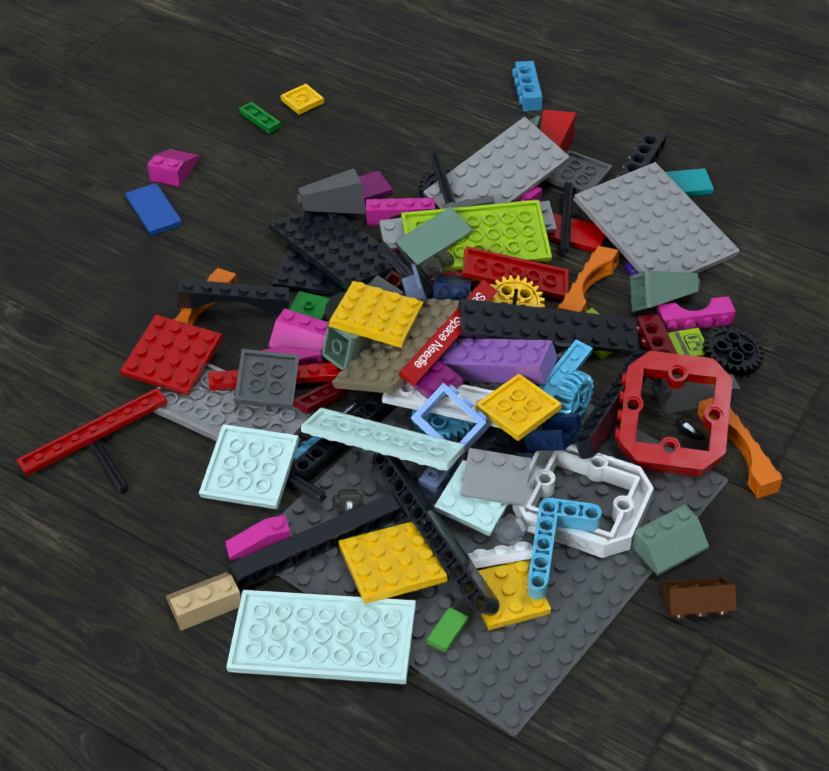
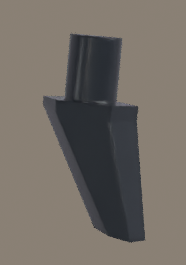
[675,417,705,440]

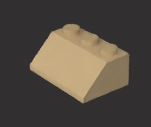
[166,572,241,631]

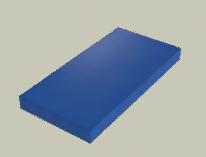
[125,183,182,236]

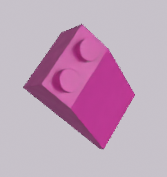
[147,149,200,187]

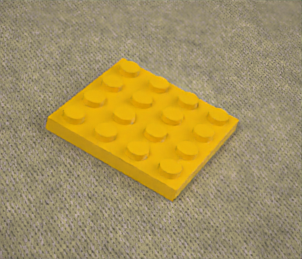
[329,281,423,348]
[338,522,447,604]

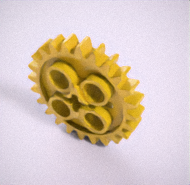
[490,275,545,308]

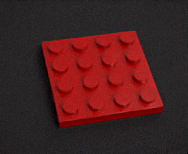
[120,315,223,396]

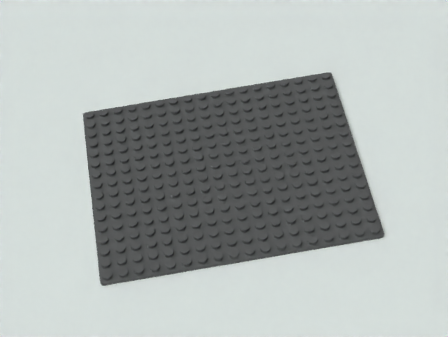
[275,381,728,737]

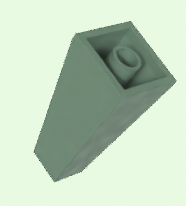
[630,271,700,312]
[321,322,373,371]

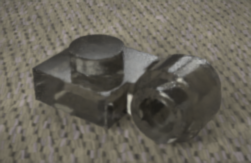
[419,250,454,280]

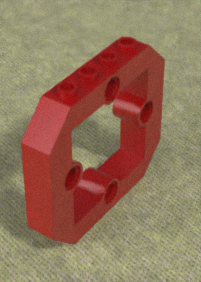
[615,351,733,477]

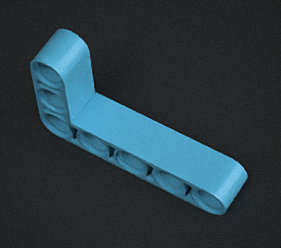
[527,498,602,600]

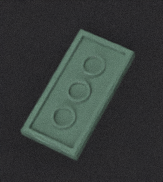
[395,207,473,268]

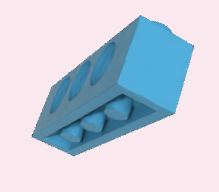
[512,61,542,111]

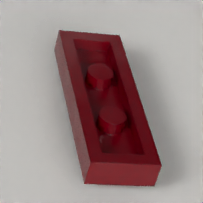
[293,381,346,414]

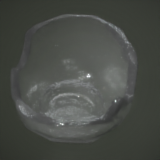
[495,514,528,546]

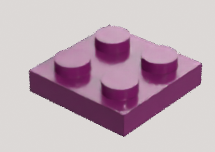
[414,359,463,399]

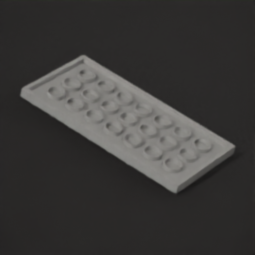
[423,117,570,209]
[153,363,315,441]

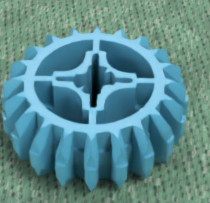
[555,370,594,419]

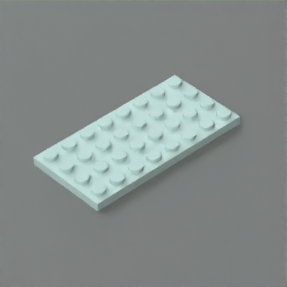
[226,590,416,684]

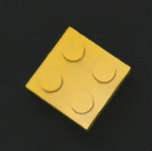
[281,84,324,115]

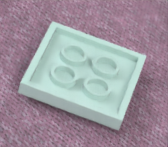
[434,460,509,536]

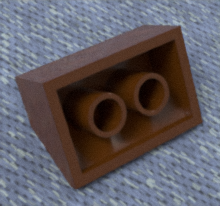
[660,577,737,618]

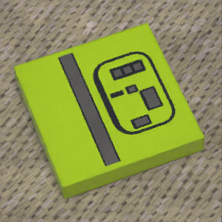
[668,328,705,357]

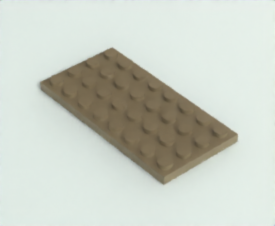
[332,298,459,394]

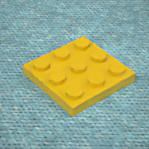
[475,374,562,441]
[479,559,551,631]

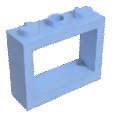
[411,383,490,461]

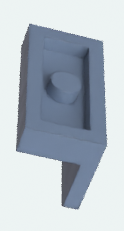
[402,264,428,304]

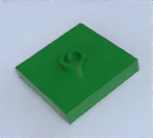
[288,291,330,320]

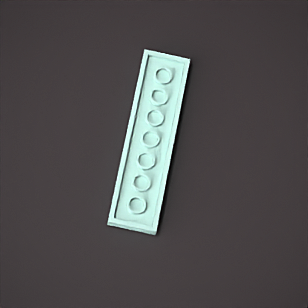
[301,408,465,471]

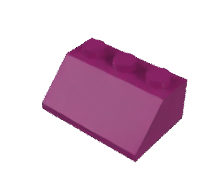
[269,309,328,358]

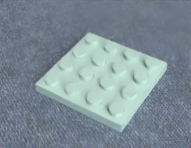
[199,424,300,510]

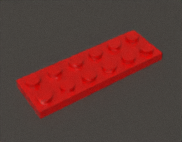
[462,246,568,300]

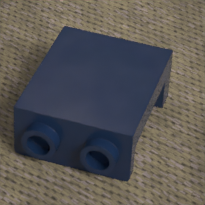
[433,275,471,300]
[524,414,582,451]

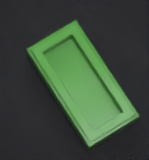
[427,607,468,653]

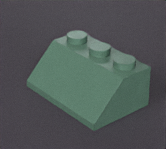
[632,505,709,576]

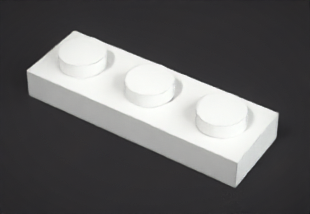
[468,542,533,568]

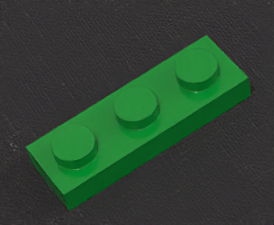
[239,102,281,134]

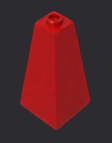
[540,110,576,153]

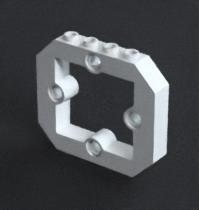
[512,444,654,558]

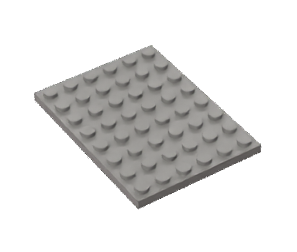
[573,162,740,273]

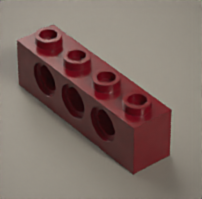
[637,314,678,354]

